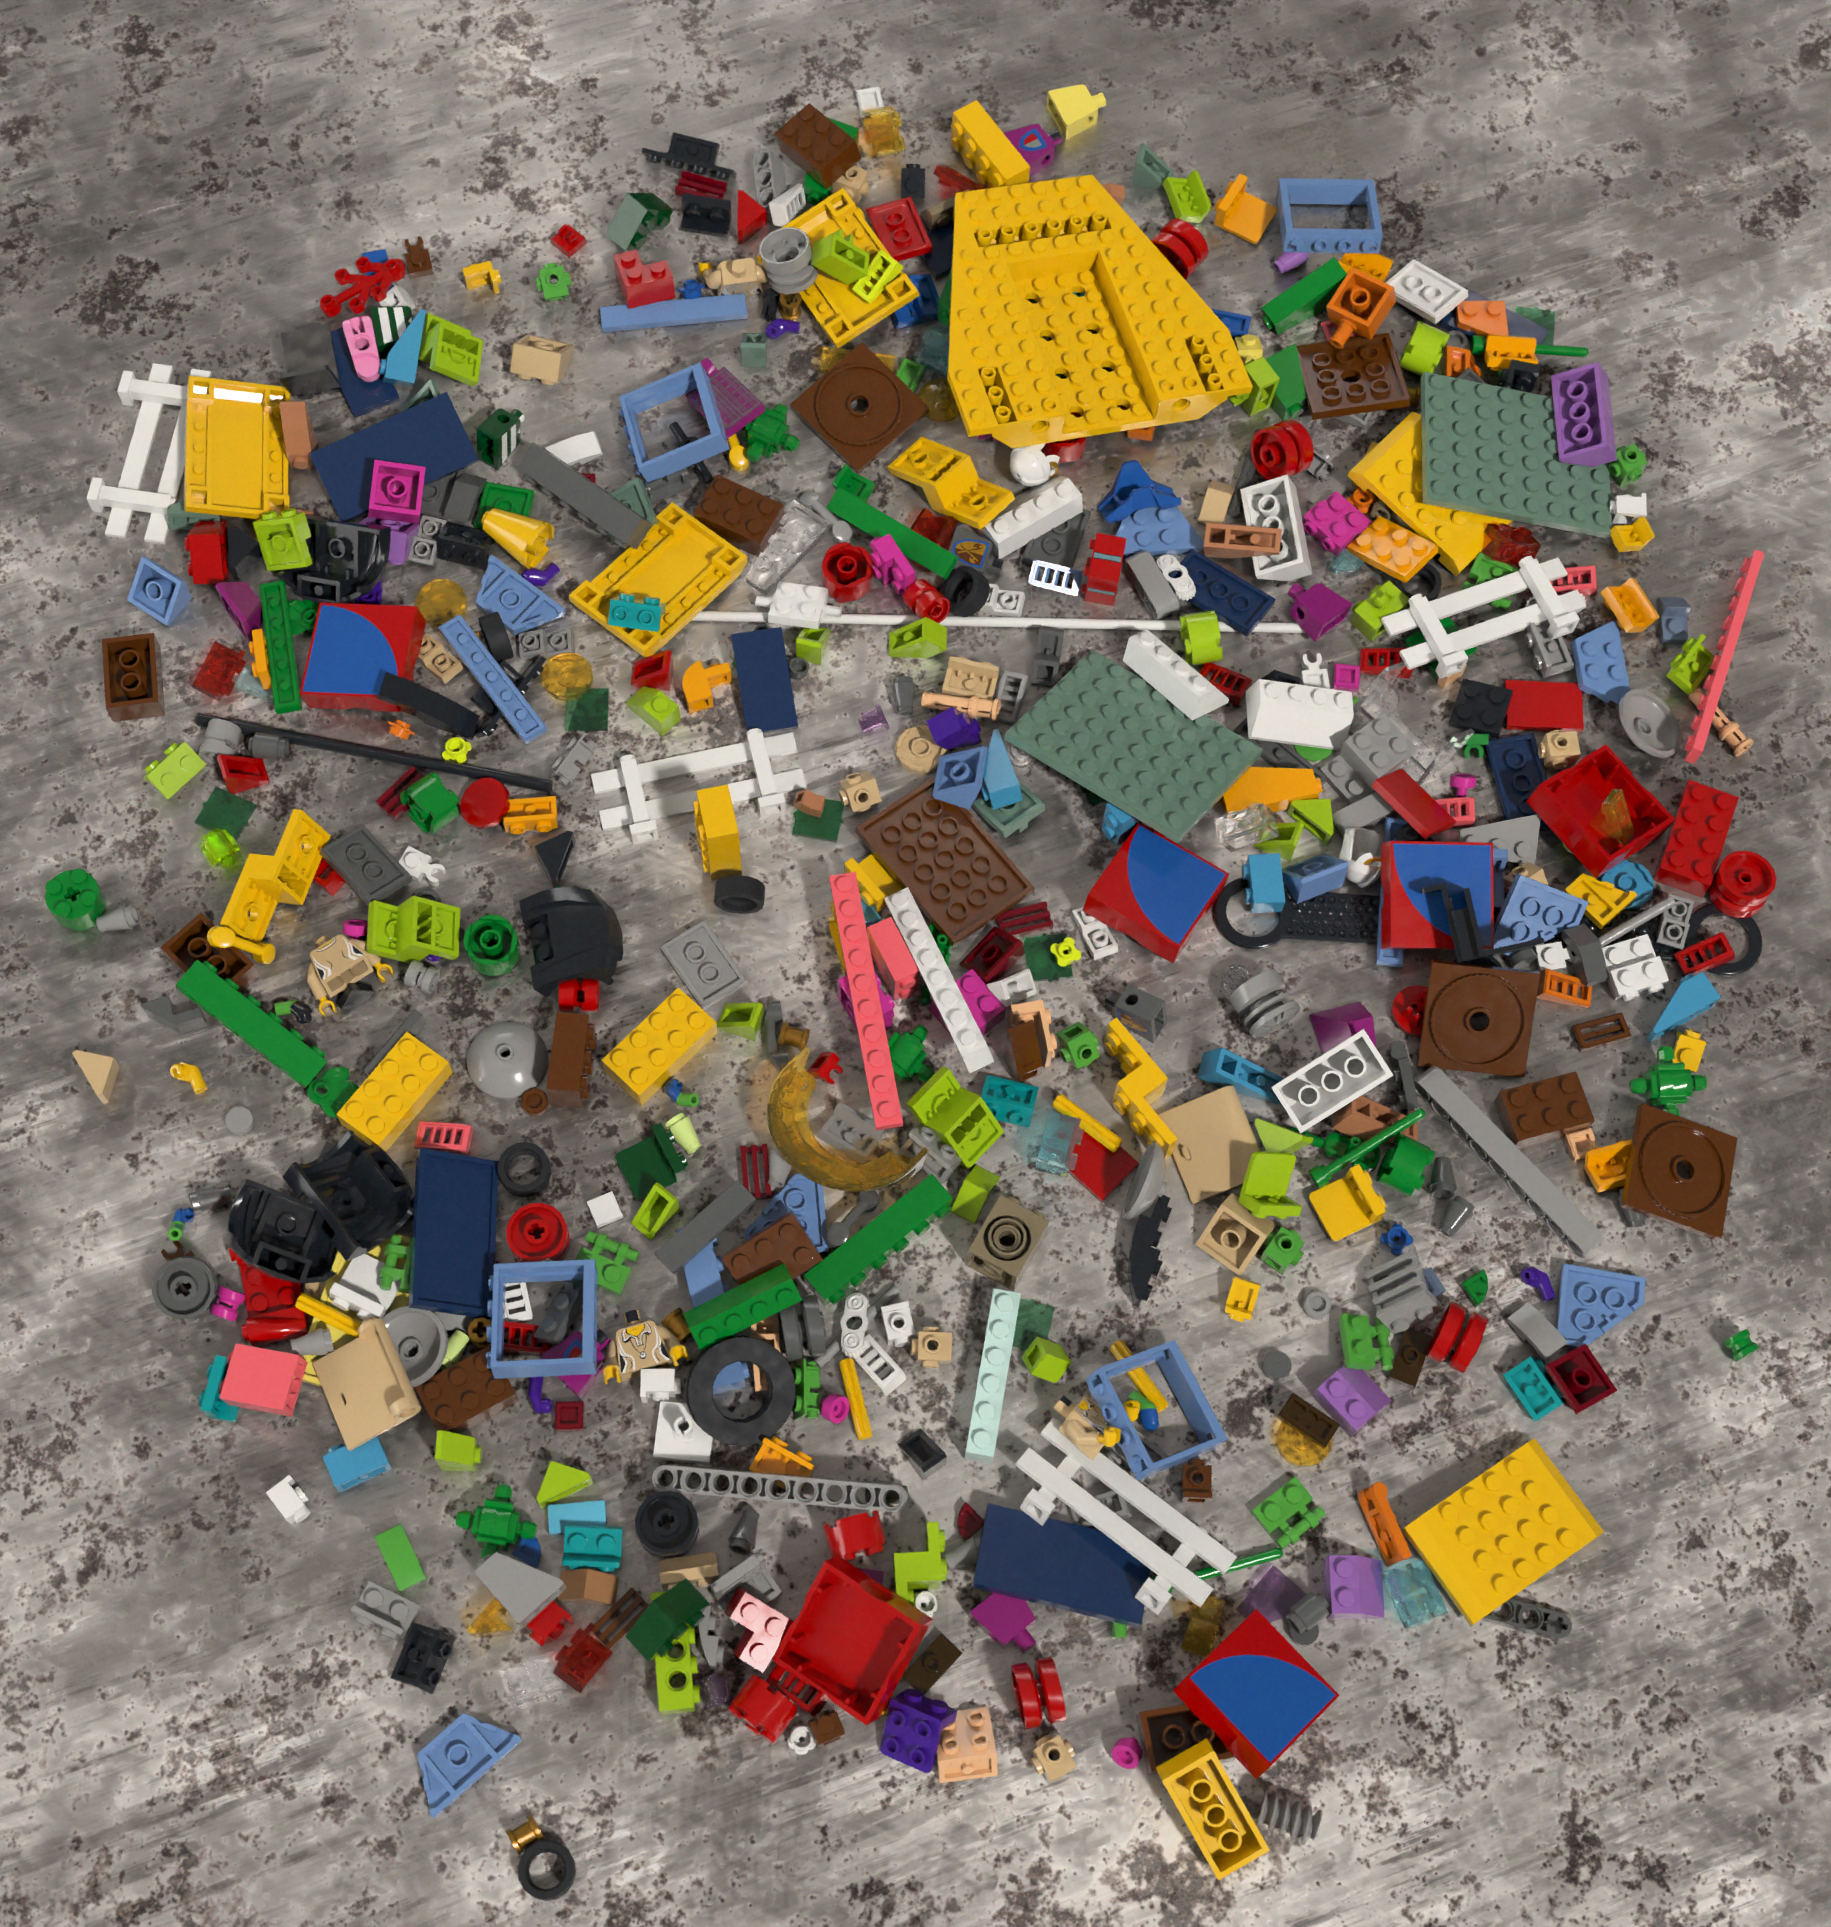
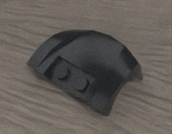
[277,514,391,603]
[519,887,623,997]
[282,1131,414,1261]
[227,1179,336,1283]

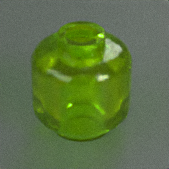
[200,828,240,869]

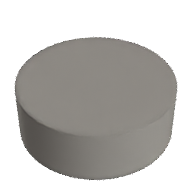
[225,1107,254,1135]
[1303,1290,1332,1320]

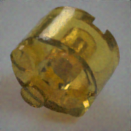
[862,105,905,159]

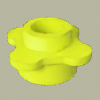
[442,737,472,763]
[1050,937,1081,967]

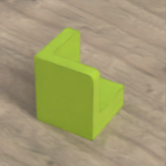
[1021,1336,1072,1383]

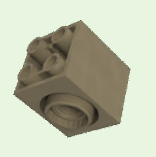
[966,1194,1049,1292]

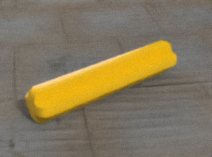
[1052,1094,1122,1152]
[295,1293,361,1338]
[1110,1340,1169,1413]
[839,1358,872,1440]

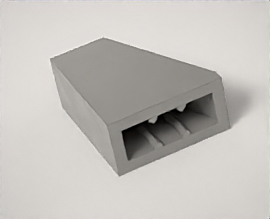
[474,1552,567,1629]

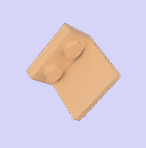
[1008,1000,1057,1068]
[937,1707,998,1783]

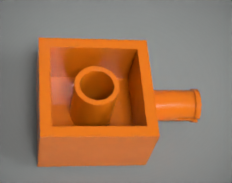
[1326,267,1396,349]

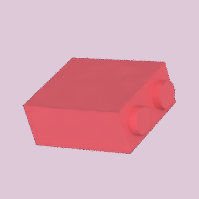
[867,917,919,1000]
[219,1344,308,1417]

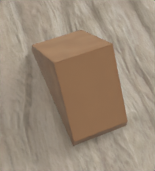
[557,1569,619,1606]

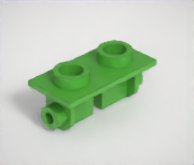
[791,1359,820,1420]

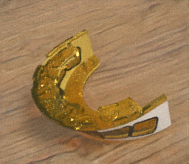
[767,1047,929,1192]

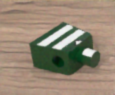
[370,306,413,360]
[477,408,525,470]

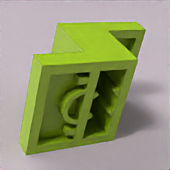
[418,312,483,387]
[366,895,460,964]
[906,1066,1005,1170]
[893,1522,947,1606]

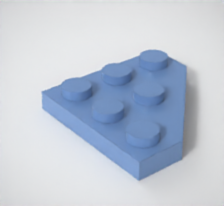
[1494,873,1589,956]
[744,1172,829,1255]
[1555,1264,1646,1349]

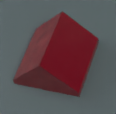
[959,926,1025,984]
[1544,1343,1618,1415]

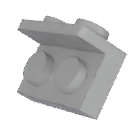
[350,1581,421,1640]

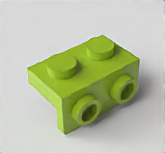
[1163,170,1212,223]
[1666,633,1714,695]
[142,741,207,800]

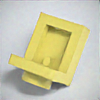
[1235,334,1263,365]

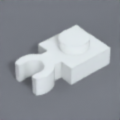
[1300,653,1330,689]
[399,846,446,886]
[1533,941,1575,972]

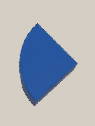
[512,1538,541,1569]

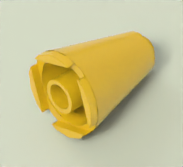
[481,508,555,569]

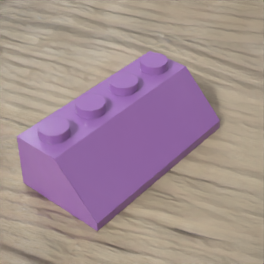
[1551,362,1617,467]

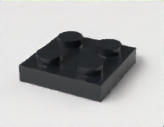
[1449,678,1513,739]

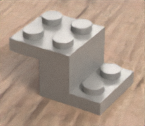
[1320,713,1417,806]

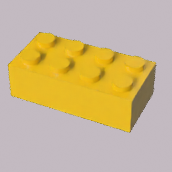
[950,100,1030,188]
[693,784,742,881]
[601,987,718,1106]
[336,1032,453,1152]
[1156,1738,1270,1880]

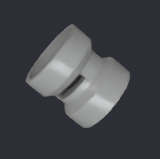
[404,960,440,994]

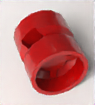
[903,579,950,623]
[559,978,600,1012]

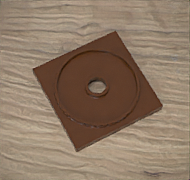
[1296,333,1410,420]
[790,342,929,474]
[1416,960,1540,1077]
[1621,1103,1737,1241]

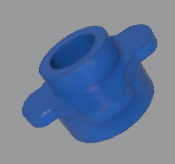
[677,279,706,299]
[1380,1223,1413,1256]

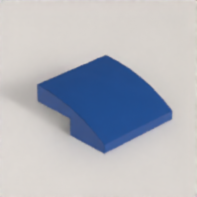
[891,274,939,328]

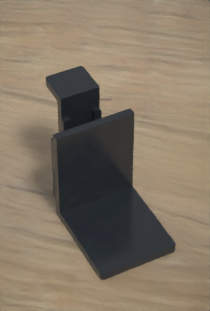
[278,323,341,399]
[1421,883,1544,963]

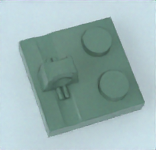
[609,477,658,546]
[972,780,1046,838]

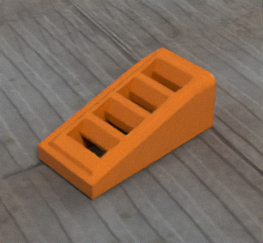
[1537,969,1593,1008]

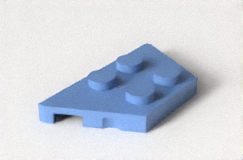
[1116,506,1204,559]
[476,554,566,635]
[1571,621,1630,704]
[417,1713,523,1819]

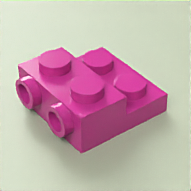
[1302,491,1372,557]
[869,534,915,597]

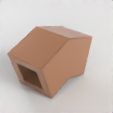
[1102,183,1125,205]
[793,789,825,818]

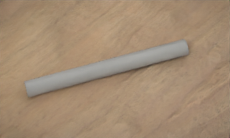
[1598,896,1676,947]
[813,1285,901,1368]

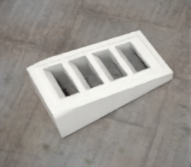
[769,183,807,227]
[505,1262,534,1323]
[852,1333,906,1396]

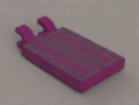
[685,357,766,439]

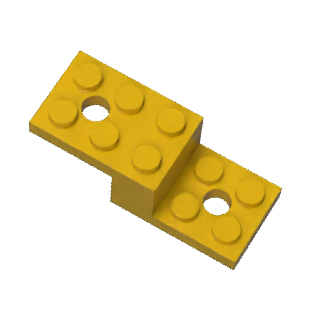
[887,436,1015,530]
[220,809,331,944]
[1103,1017,1178,1160]

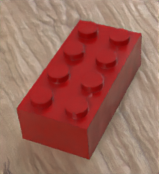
[1653,779,1739,898]

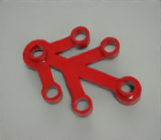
[320,257,406,317]

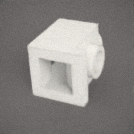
[1609,493,1647,526]
[881,1301,916,1347]
[640,1369,681,1403]
[266,1475,311,1524]

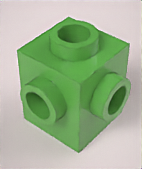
[535,263,572,302]
[1609,443,1648,487]
[1056,1021,1100,1069]
[1260,1227,1305,1275]

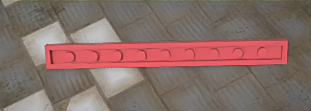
[1684,549,1764,764]
[829,872,903,1131]

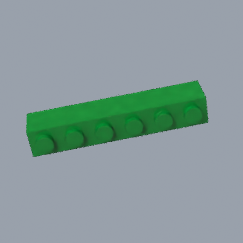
[176,960,327,1090]
[804,1174,953,1307]

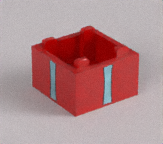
[1081,533,1127,606]

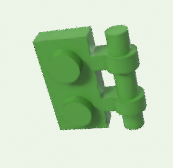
[1462,552,1519,610]
[575,1230,640,1296]
[379,1235,412,1294]
[1338,1313,1394,1370]
[1251,1476,1326,1549]

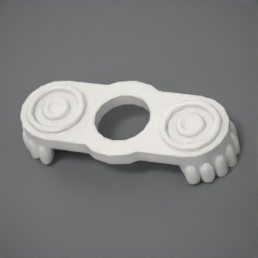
[1157,554,1196,601]
[840,1293,870,1358]

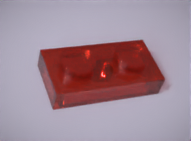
[933,165,985,192]

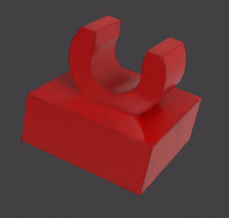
[551,224,586,258]
[806,1052,843,1085]

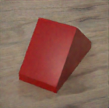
[737,190,767,245]
[630,650,674,691]
[217,754,269,795]

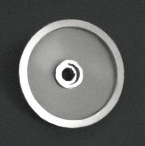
[1619,689,1682,758]
[467,1022,548,1100]
[1122,1141,1167,1220]
[382,1306,448,1387]

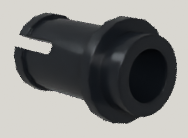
[760,288,780,322]

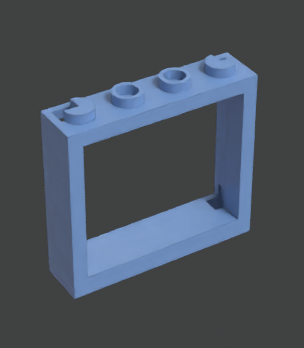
[1276,178,1383,254]
[619,362,730,483]
[486,1259,598,1379]
[1085,1340,1228,1481]

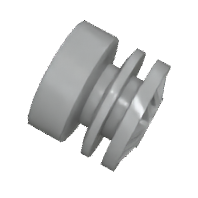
[759,227,818,294]
[1229,969,1301,1038]

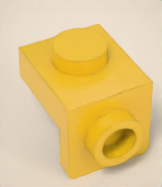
[462,261,502,294]
[1610,517,1655,552]
[1673,1028,1706,1072]
[1224,1276,1261,1322]

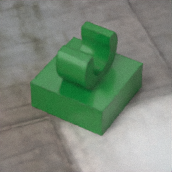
[1457,734,1489,758]

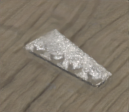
[746,499,832,596]

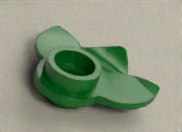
[288,599,320,635]
[307,1067,359,1118]

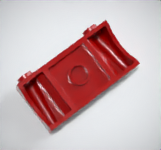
[229,1247,309,1348]

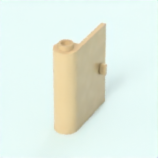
[1158,1086,1261,1205]
[312,1317,421,1451]

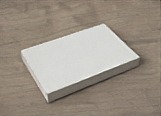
[1386,259,1468,324]

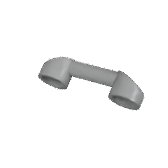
[799,491,852,544]

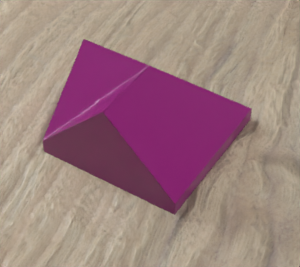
[215,582,263,642]
[1309,1002,1377,1054]

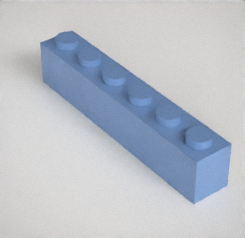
[675,1228,750,1395]

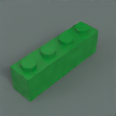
[683,1263,802,1351]

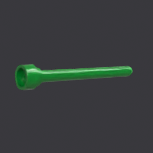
[1470,335,1589,357]
[1308,1108,1426,1189]
[1150,1548,1283,1593]

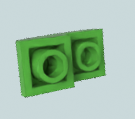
[374,1524,426,1592]

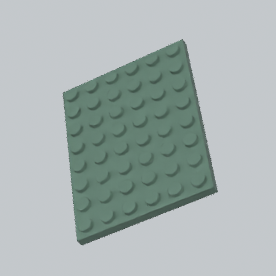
[1421,372,1612,539]
[1005,650,1263,843]

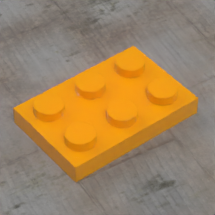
[1347,516,1438,583]

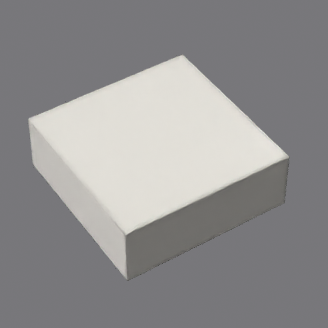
[587,1191,623,1228]

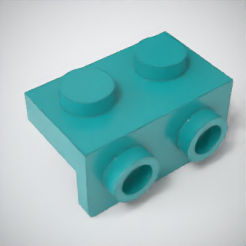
[608,593,666,632]
[199,1355,240,1422]

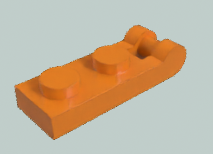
[1358,1482,1412,1567]

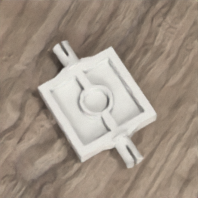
[755,581,842,629]

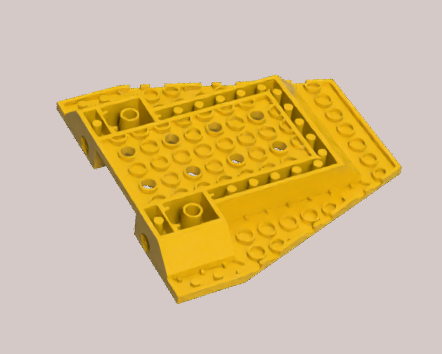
[947,174,1253,448]

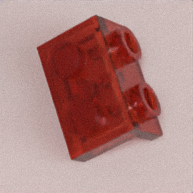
[910,508,958,562]
[1484,523,1542,565]
[191,641,246,701]
[552,1623,613,1694]

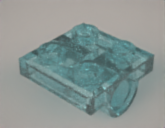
[914,321,949,379]
[1380,1559,1449,1629]

